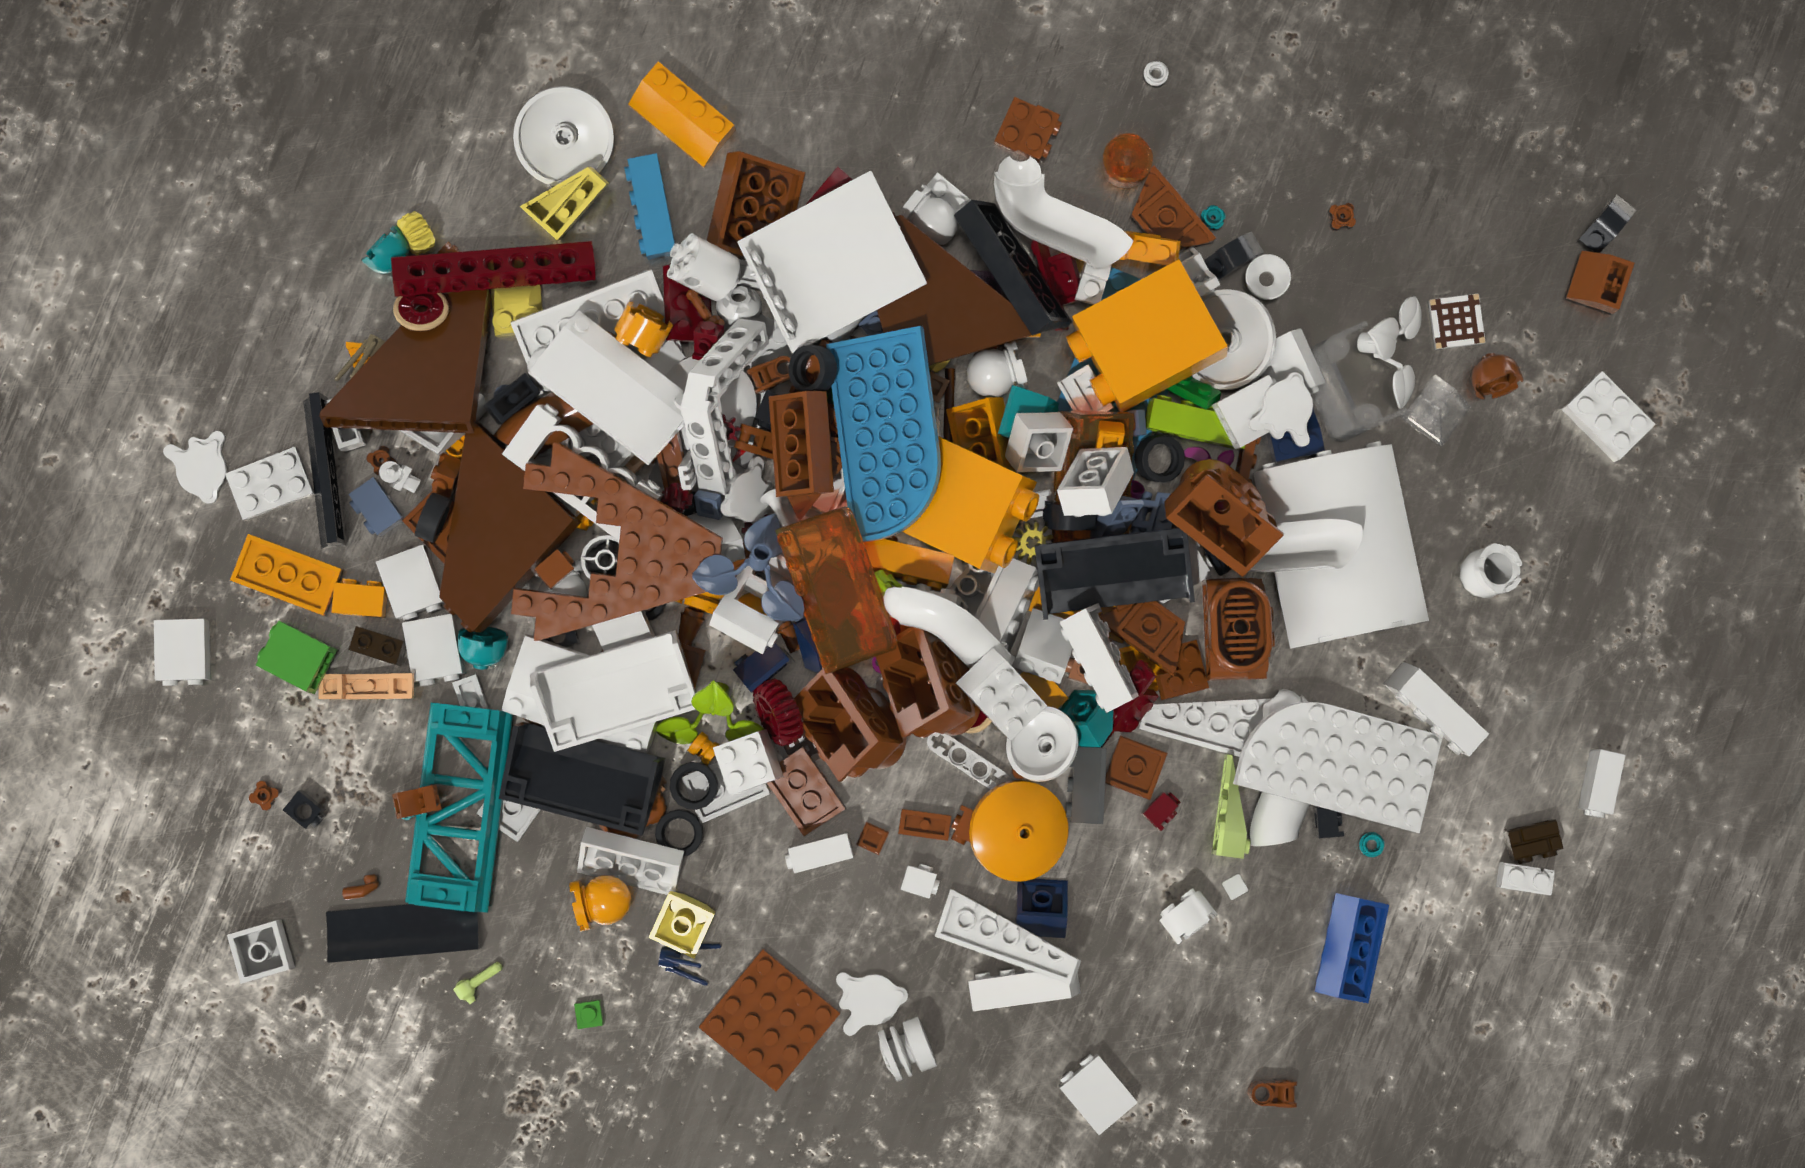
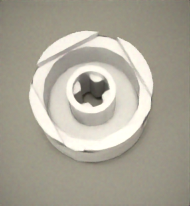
[1159,888,1218,945]

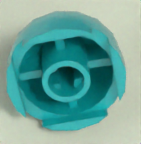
[361,225,410,274]
[458,627,508,670]

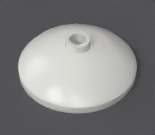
[1006,707,1078,782]

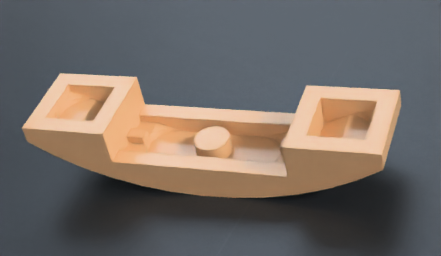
[318,673,414,699]

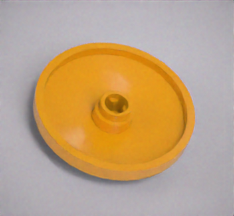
[969,780,1068,882]

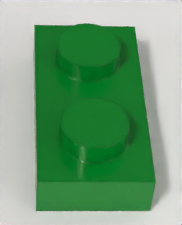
[1167,376,1222,410]

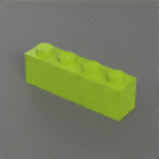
[1145,395,1245,450]

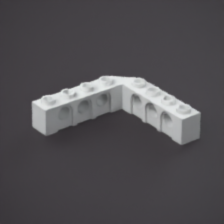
[681,318,769,495]

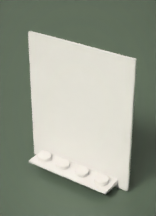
[737,171,927,354]

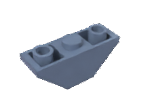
[1090,496,1144,538]

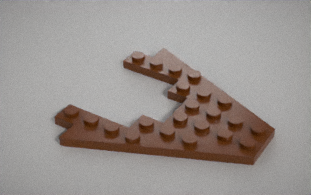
[511,442,723,641]

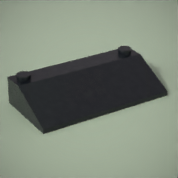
[1035,528,1195,620]
[499,722,666,836]

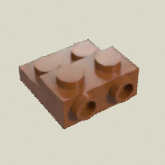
[994,97,1062,163]

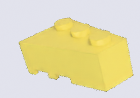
[519,167,610,240]

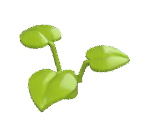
[655,680,765,745]

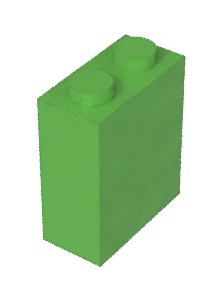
[256,621,337,694]

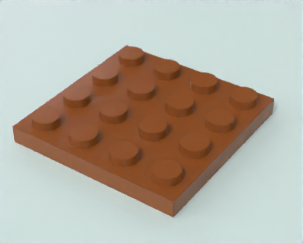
[699,949,840,1092]

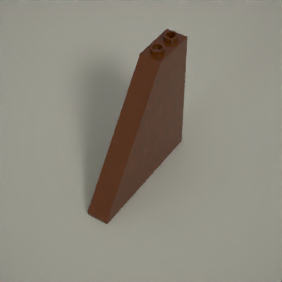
[876,212,1031,366]
[320,289,492,433]
[439,420,581,633]

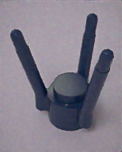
[658,944,722,986]

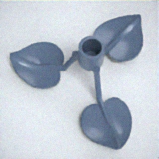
[692,514,804,621]

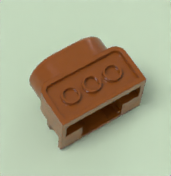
[1164,459,1284,577]
[1202,578,1275,681]
[873,627,980,738]
[794,665,907,782]

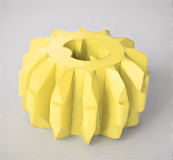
[397,211,435,255]
[1012,522,1053,565]

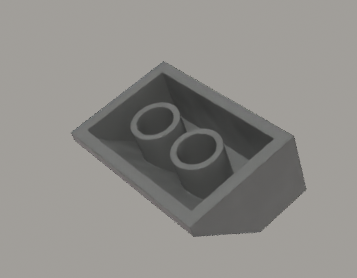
[1066,747,1107,824]

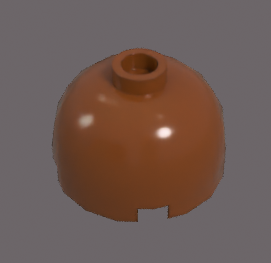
[1471,353,1523,399]

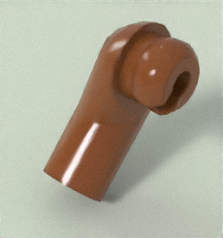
[342,874,379,900]

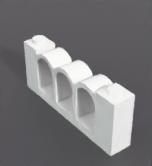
[502,403,664,541]
[709,504,837,654]

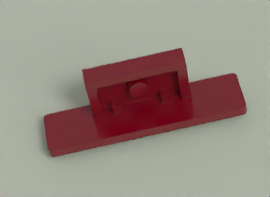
[1031,234,1080,331]
[1100,660,1159,748]

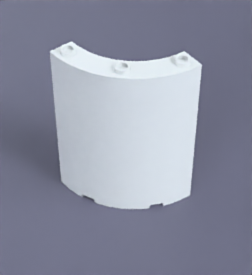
[1253,441,1429,649]

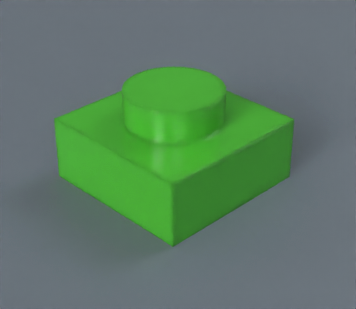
[574,1000,604,1029]

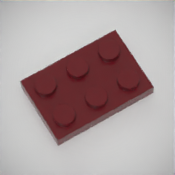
[663,265,712,342]

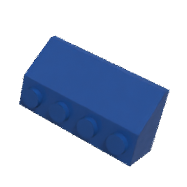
[1315,893,1389,1003]

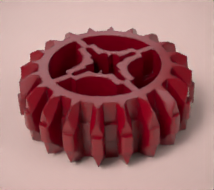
[753,678,804,746]

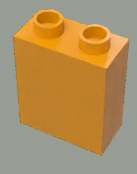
[1066,259,1228,413]
[902,436,1039,574]

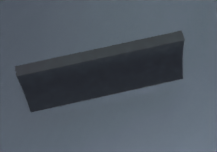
[954,200,1073,336]
[303,392,346,549]
[326,904,482,963]

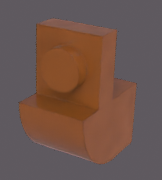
[392,785,442,819]

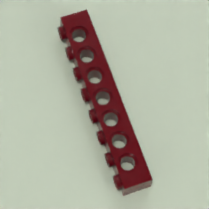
[391,241,595,297]

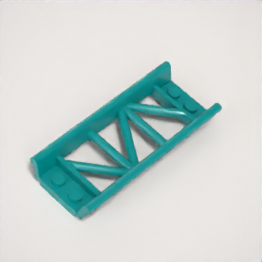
[405,702,513,913]

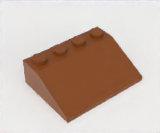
[706,151,805,260]

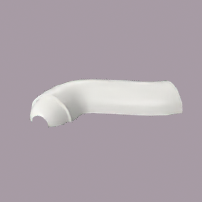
[994,156,1133,269]
[1250,519,1363,572]
[884,587,1015,669]
[1250,689,1310,846]

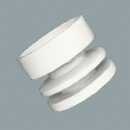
[878,1016,937,1082]

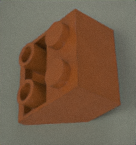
[1566,251,1635,314]

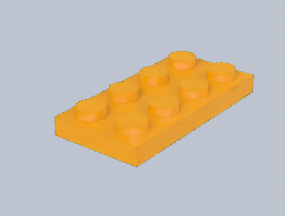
[230,534,343,616]

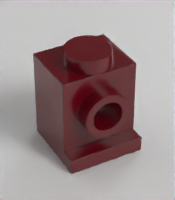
[692,321,724,360]
[1141,792,1181,831]

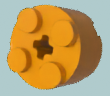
[614,301,673,357]

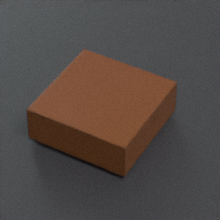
[856,822,889,855]

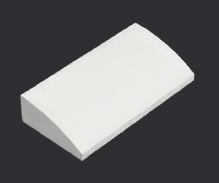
[577,827,684,895]

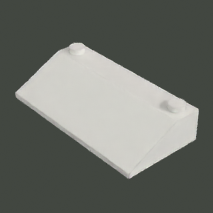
[528,311,685,465]
[530,630,696,752]
[501,634,658,753]

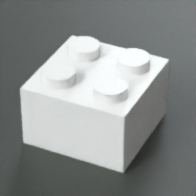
[1005,412,1073,472]
[713,729,784,796]
[227,919,295,984]

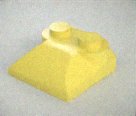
[491,285,543,337]
[649,891,716,959]

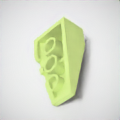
[1211,754,1250,859]

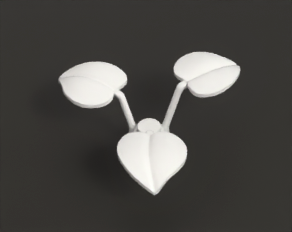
[1357,296,1422,409]

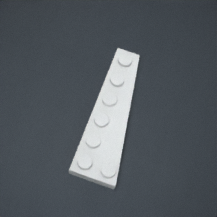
[935,889,1081,985]

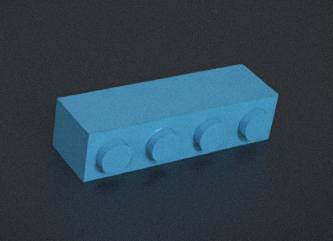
[624,153,675,260]

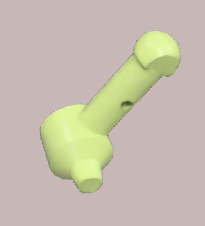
[453,962,502,1004]

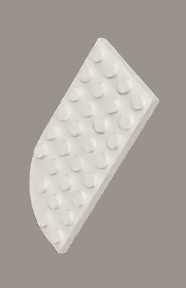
[1233,702,1442,833]

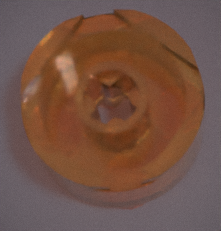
[1101,133,1153,188]

